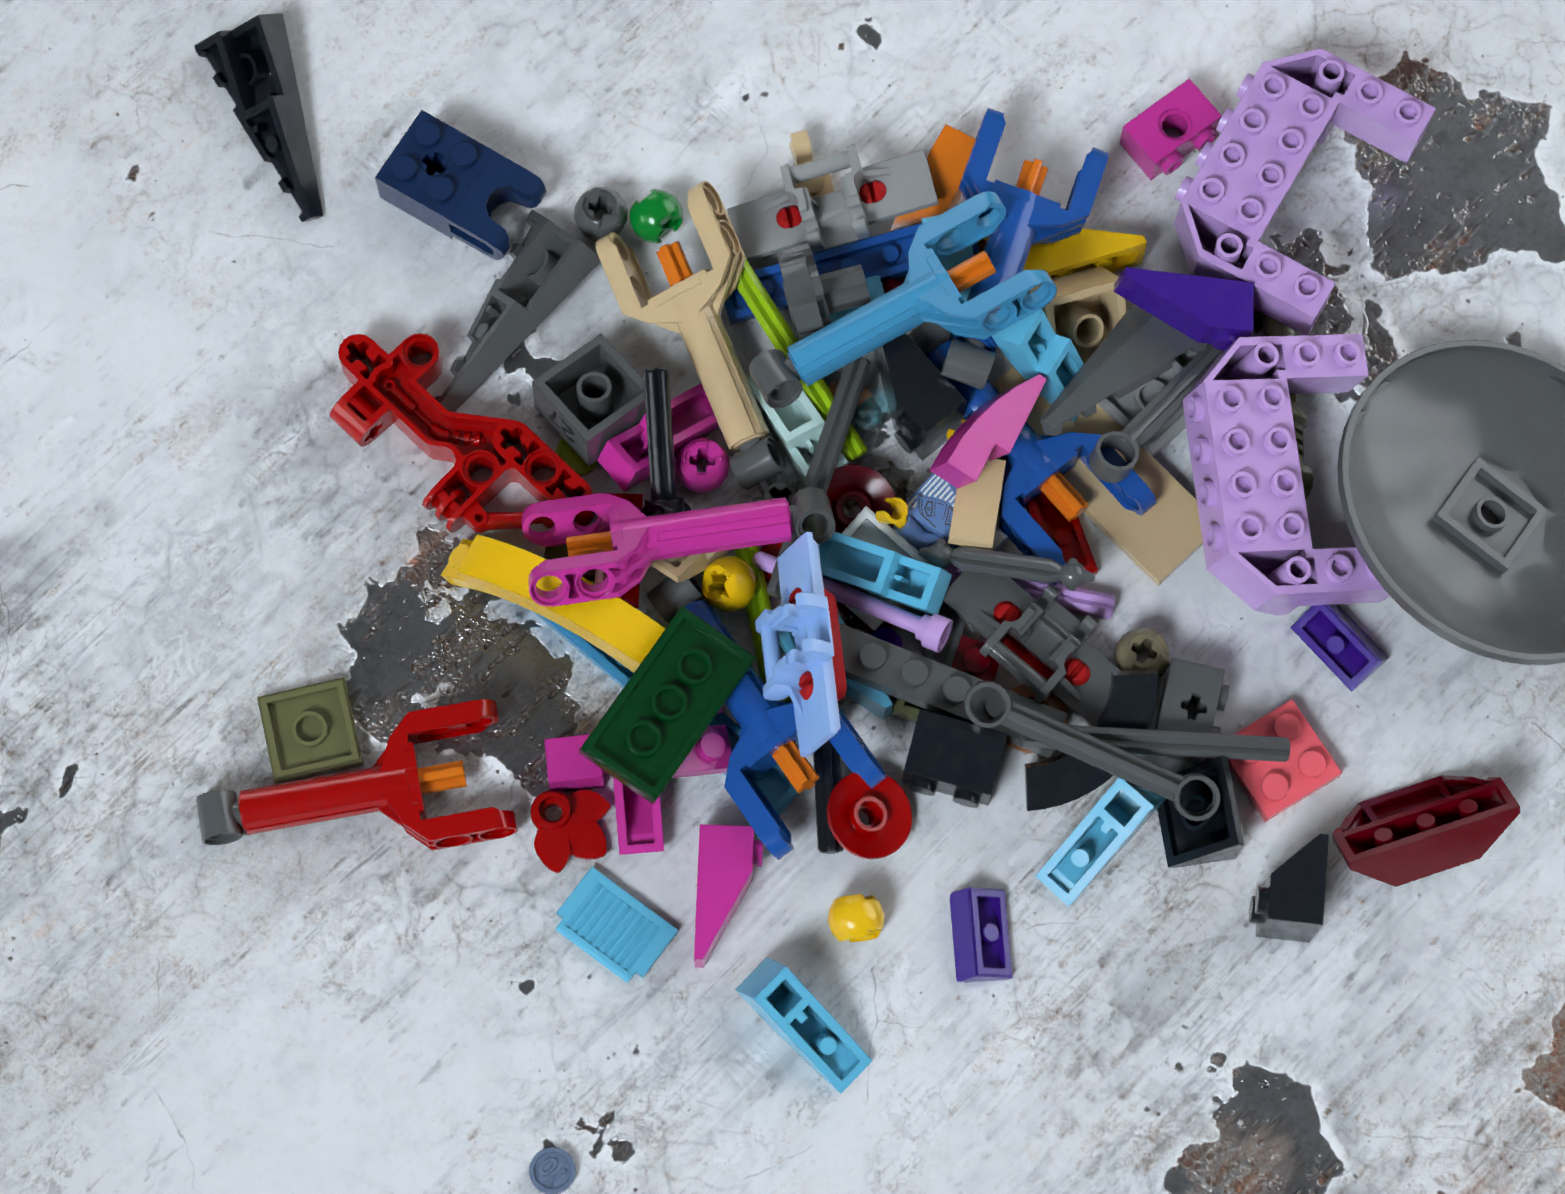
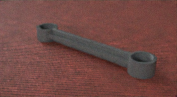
[1089,308,1267,483]
[964,681,1220,821]

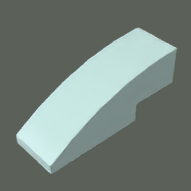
[747,375,849,484]

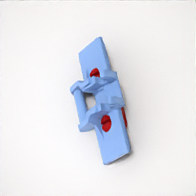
[755,532,847,757]

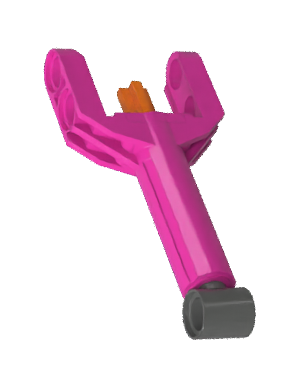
[521,487,836,607]

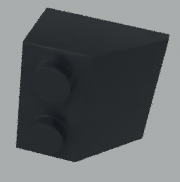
[902,709,1008,808]
[1249,834,1329,943]

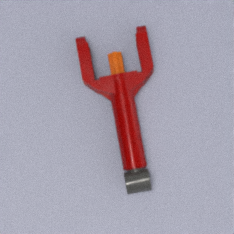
[196,699,518,851]

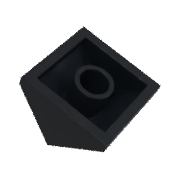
[1157,757,1244,868]

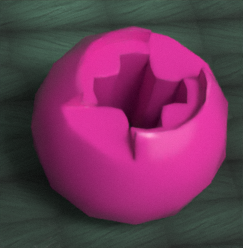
[675,438,730,494]

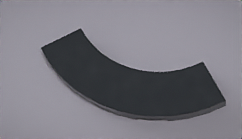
[1024,669,1158,811]

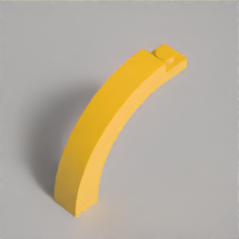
[441,535,665,673]

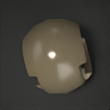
[1114,627,1171,678]

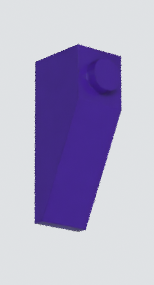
[1114,267,1254,350]

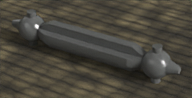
[919,539,1095,591]

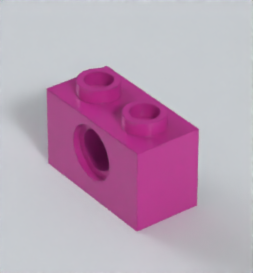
[1119,78,1222,180]

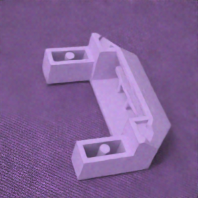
[1174,48,1436,335]
[1182,334,1390,616]

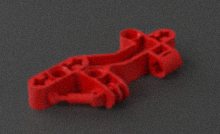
[329,333,595,533]

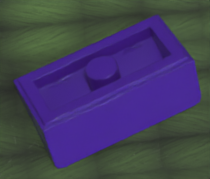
[1290,604,1389,692]
[949,887,1013,983]

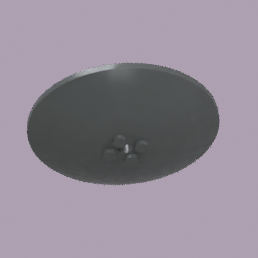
[1337,340,1565,665]

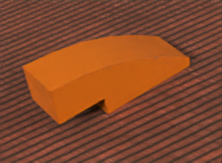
[889,124,975,232]

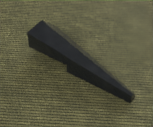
[194,13,324,222]

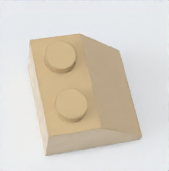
[1027,266,1127,364]

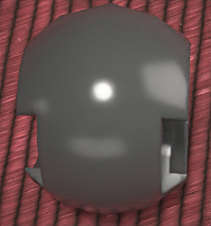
[574,187,628,241]

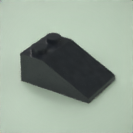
[873,333,966,461]

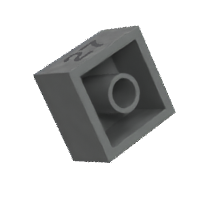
[532,334,646,467]

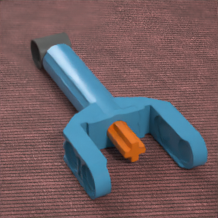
[749,191,1057,409]

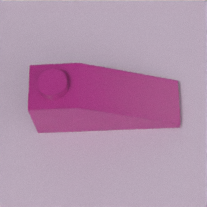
[694,824,763,968]

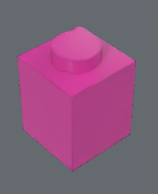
[544,734,607,792]

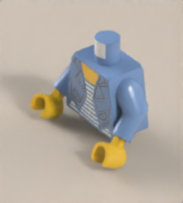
[875,419,1009,551]

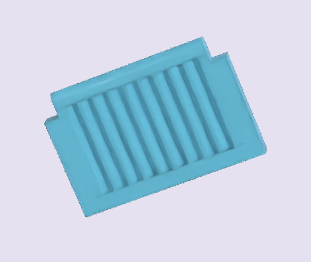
[555,867,679,983]

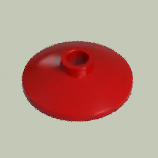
[827,772,912,859]

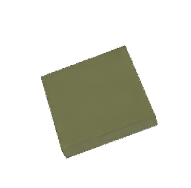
[257,677,364,784]

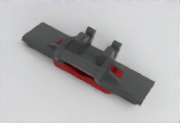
[943,571,1121,727]

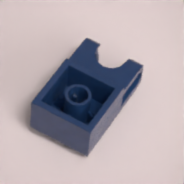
[375,110,547,260]

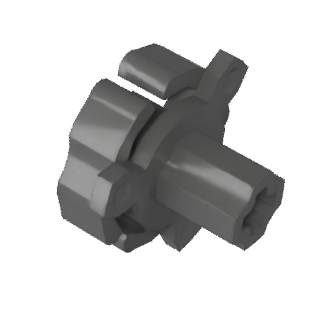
[777,248,871,341]

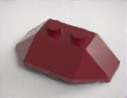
[1332,775,1520,887]

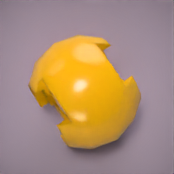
[702,556,756,612]
[827,894,885,942]

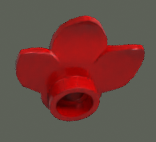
[530,789,611,874]

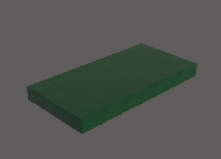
[578,606,756,805]

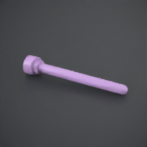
[752,551,953,653]

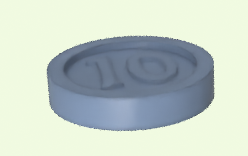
[529,1147,576,1194]

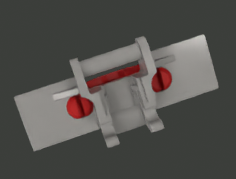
[727,144,939,261]

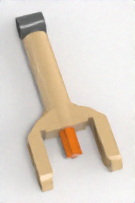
[596,180,788,490]

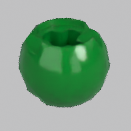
[629,189,683,244]

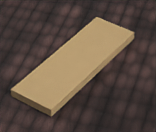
[993,366,1203,586]

